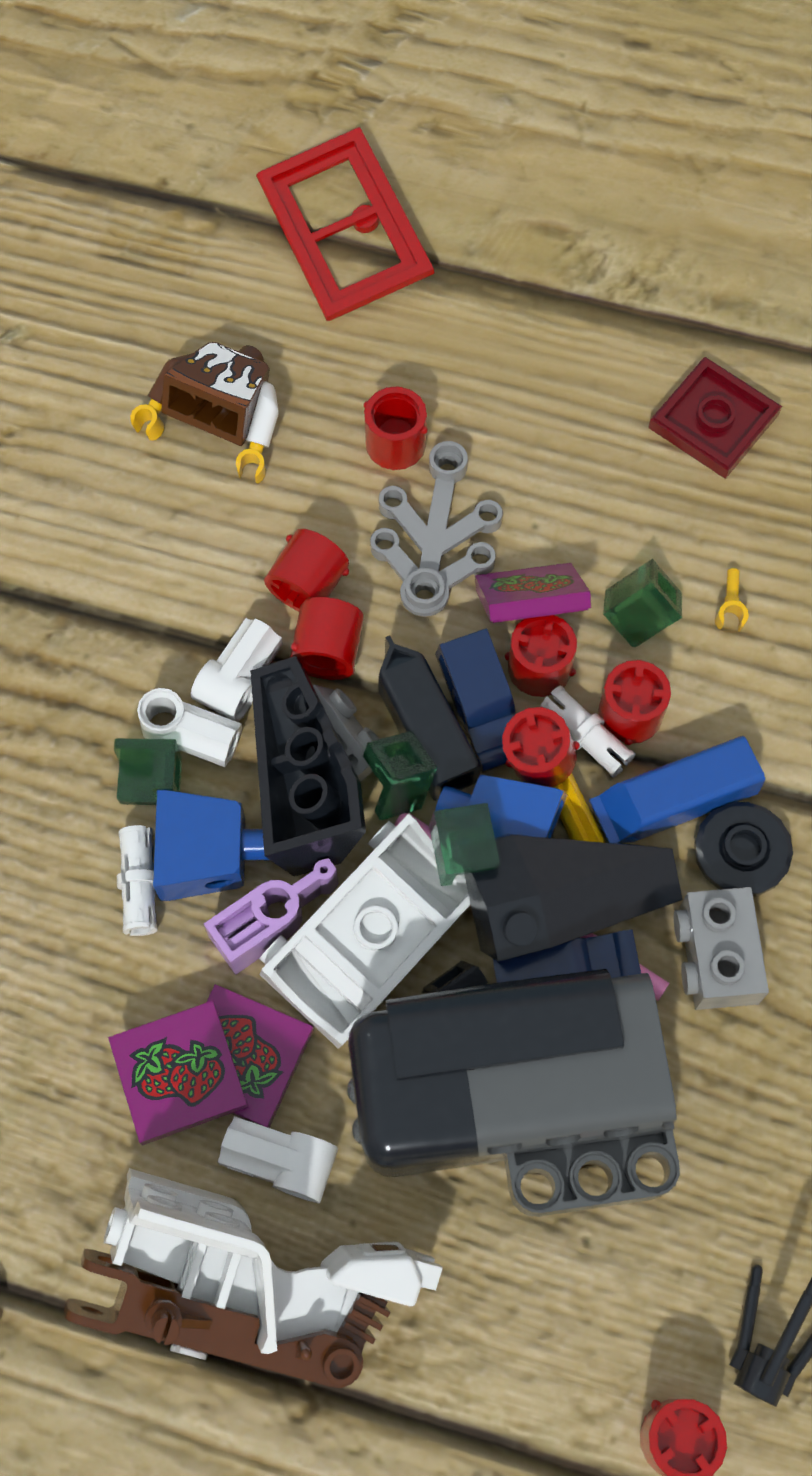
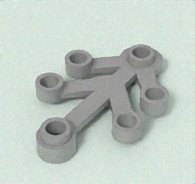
[370,441,503,617]

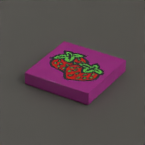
[475,563,591,623]
[206,984,314,1128]
[108,1001,248,1146]

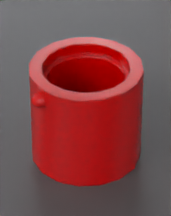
[364,386,428,470]
[264,529,349,612]
[290,597,364,680]
[504,615,577,697]
[598,660,671,745]
[502,707,580,787]
[640,1399,727,1476]

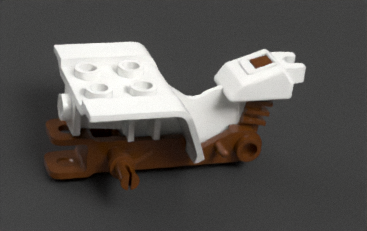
[64,1168,443,1388]

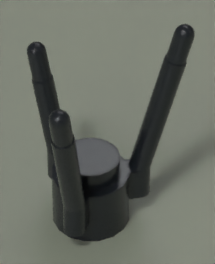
[729,1265,812,1407]

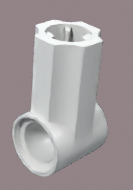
[191,618,283,722]
[137,688,242,767]
[218,1116,339,1203]

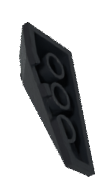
[250,656,366,877]
[458,834,683,962]

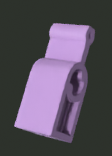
[204,858,338,975]

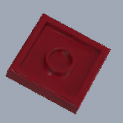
[649,357,782,479]

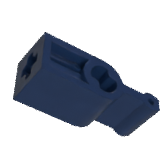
[435,628,516,773]
[493,929,641,983]

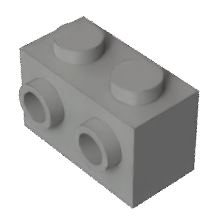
[673,887,769,1010]

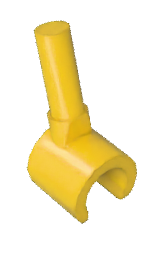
[715,568,749,632]

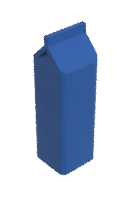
[589,735,765,843]

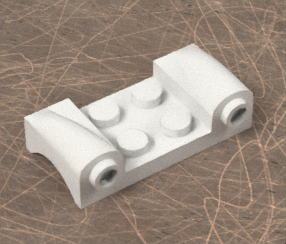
[259,813,471,1049]

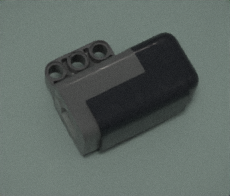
[347,969,680,1217]

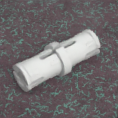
[540,685,636,778]
[116,825,158,936]

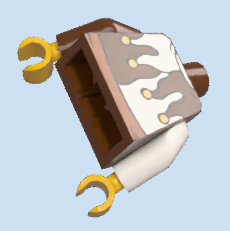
[130,342,279,483]

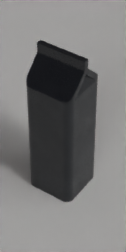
[378,635,481,801]

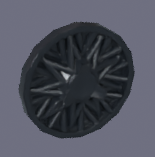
[694,802,793,896]

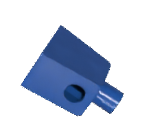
[435,775,567,846]
[153,790,269,901]

